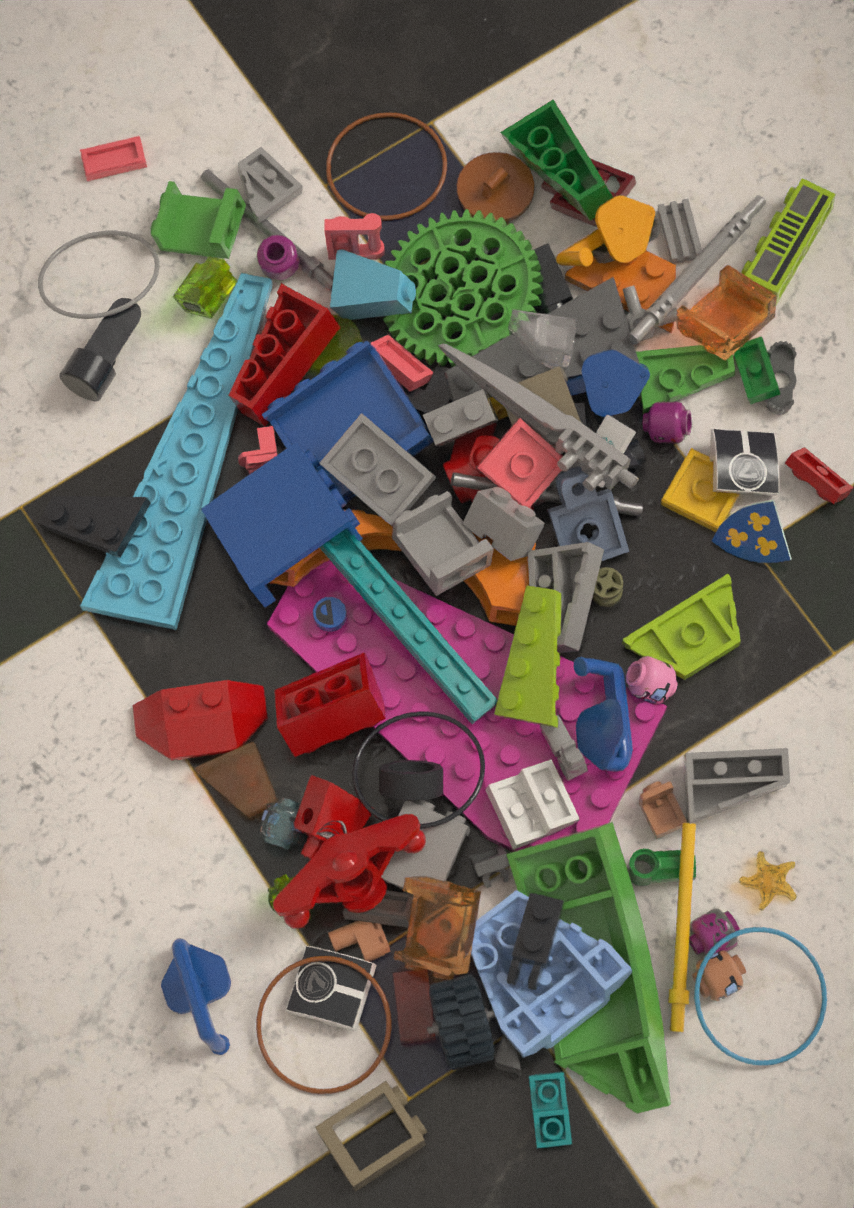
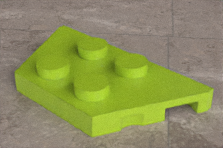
[622,574,741,680]

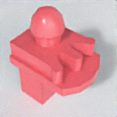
[238,426,278,475]

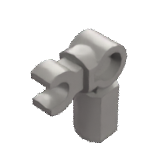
[540,715,588,781]

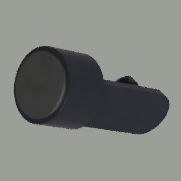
[59,298,141,401]

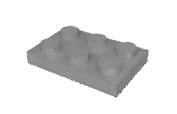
[319,413,436,526]

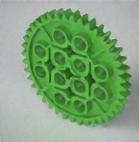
[383,209,543,367]

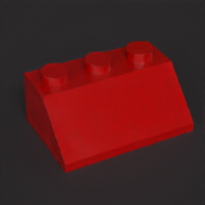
[275,652,386,757]

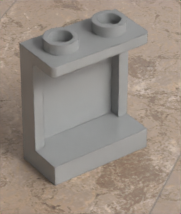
[392,491,494,596]
[381,800,470,905]

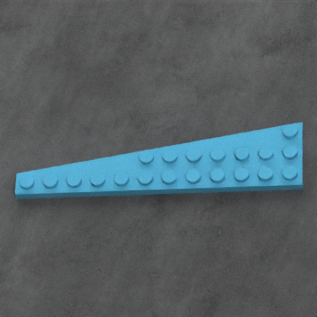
[80,273,273,630]

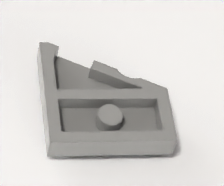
[238,147,303,224]

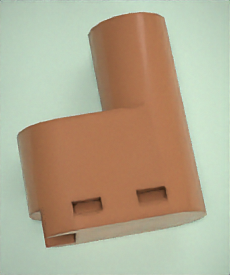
[328,921,390,962]

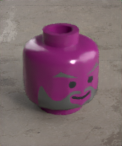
[689,908,740,956]

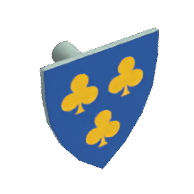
[712,500,791,563]

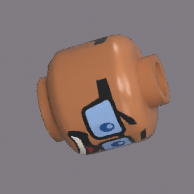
[692,950,746,1001]

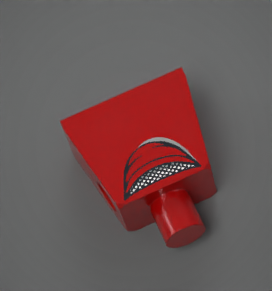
[294,775,375,860]

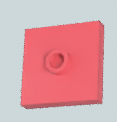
[476,418,563,508]

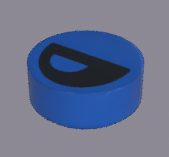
[313,597,347,632]

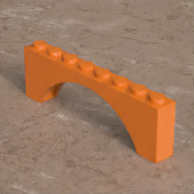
[269,510,536,626]

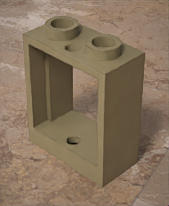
[315,1081,427,1192]

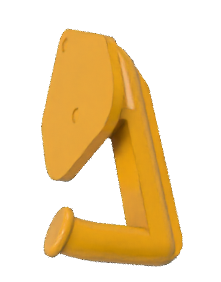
[555,196,655,267]

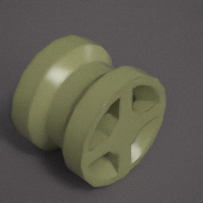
[592,567,623,607]

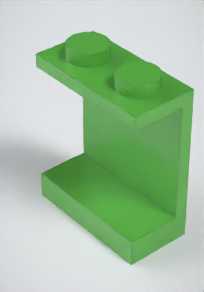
[151,181,246,259]

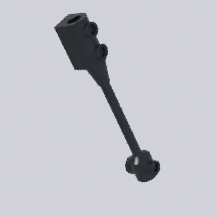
[532,243,647,475]

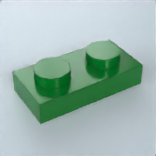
[732,336,781,405]

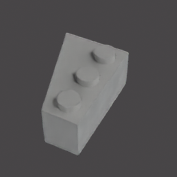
[528,542,604,653]

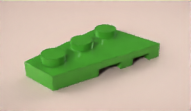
[636,342,735,415]

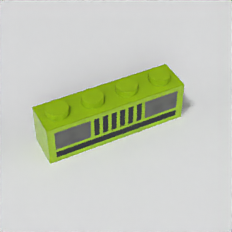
[740,178,836,307]

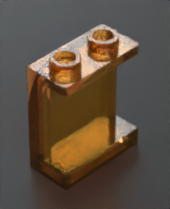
[677,264,776,361]
[393,875,481,980]

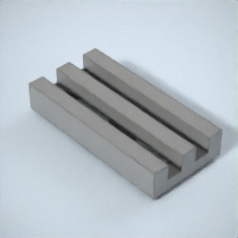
[657,199,702,264]

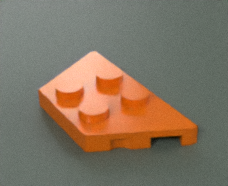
[565,251,676,333]

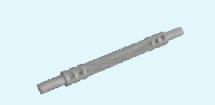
[628,195,766,344]

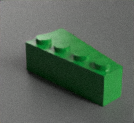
[500,99,613,220]

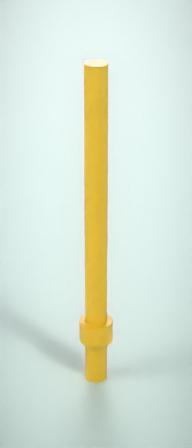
[668,823,696,1032]

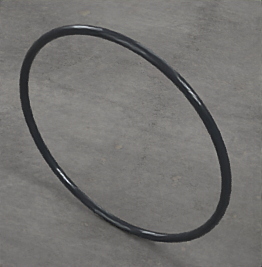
[352,711,485,829]

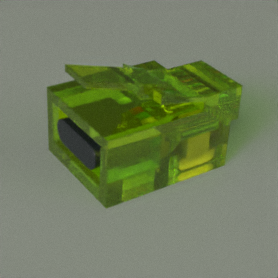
[172,256,238,319]

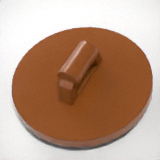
[457,152,535,222]

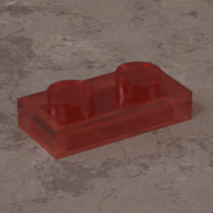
[393,969,436,1044]

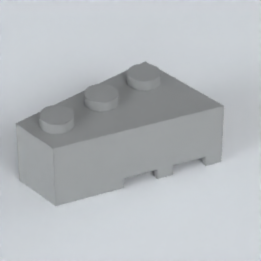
[683,748,790,823]

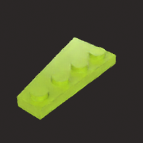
[494,585,561,728]

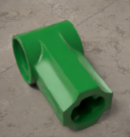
[627,848,696,887]

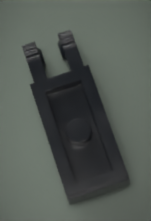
[507,892,564,990]

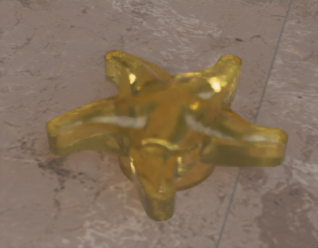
[739,851,797,911]

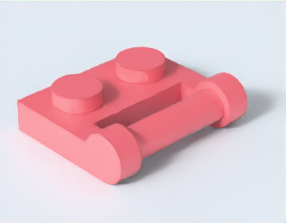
[324,213,385,260]

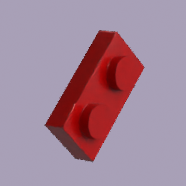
[785,447,854,504]

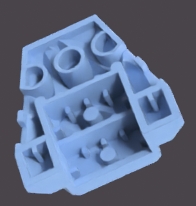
[463,890,632,1057]

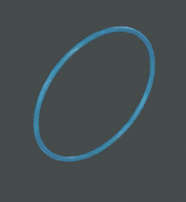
[694,927,827,1066]

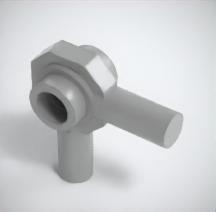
[623,286,680,342]

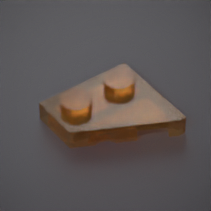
[195,742,279,818]

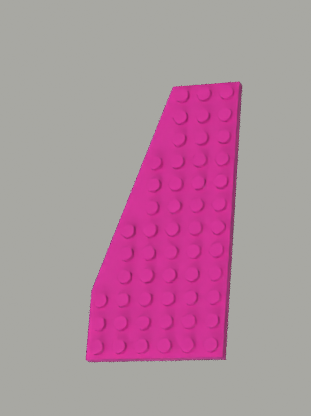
[267,560,667,852]

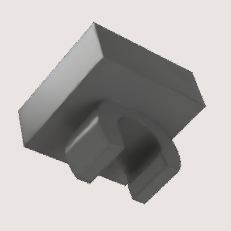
[470,845,510,888]

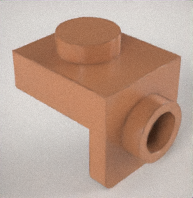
[639,781,687,839]

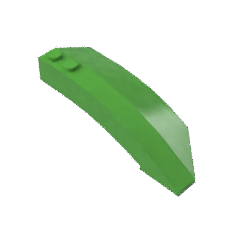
[507,822,671,1114]

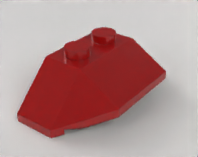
[132,680,268,761]

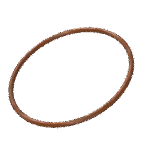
[326,112,447,220]
[256,956,391,1094]

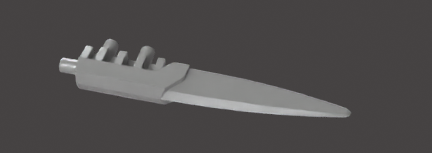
[438,343,639,491]

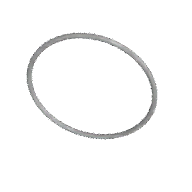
[38,230,159,319]

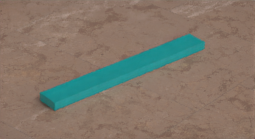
[319,529,498,724]

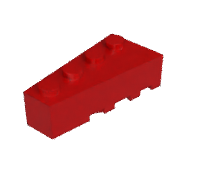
[228,283,340,427]

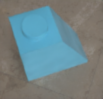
[330,249,416,320]

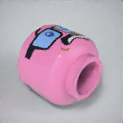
[626,656,677,704]

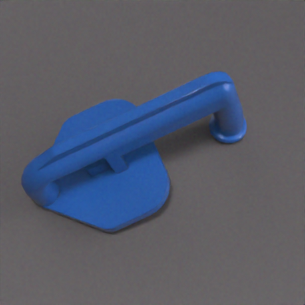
[566,349,650,417]
[573,657,633,772]
[161,938,231,1055]

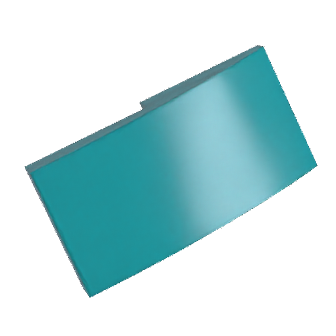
[529,1072,572,1148]

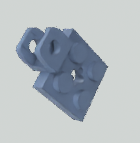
[547,466,629,561]

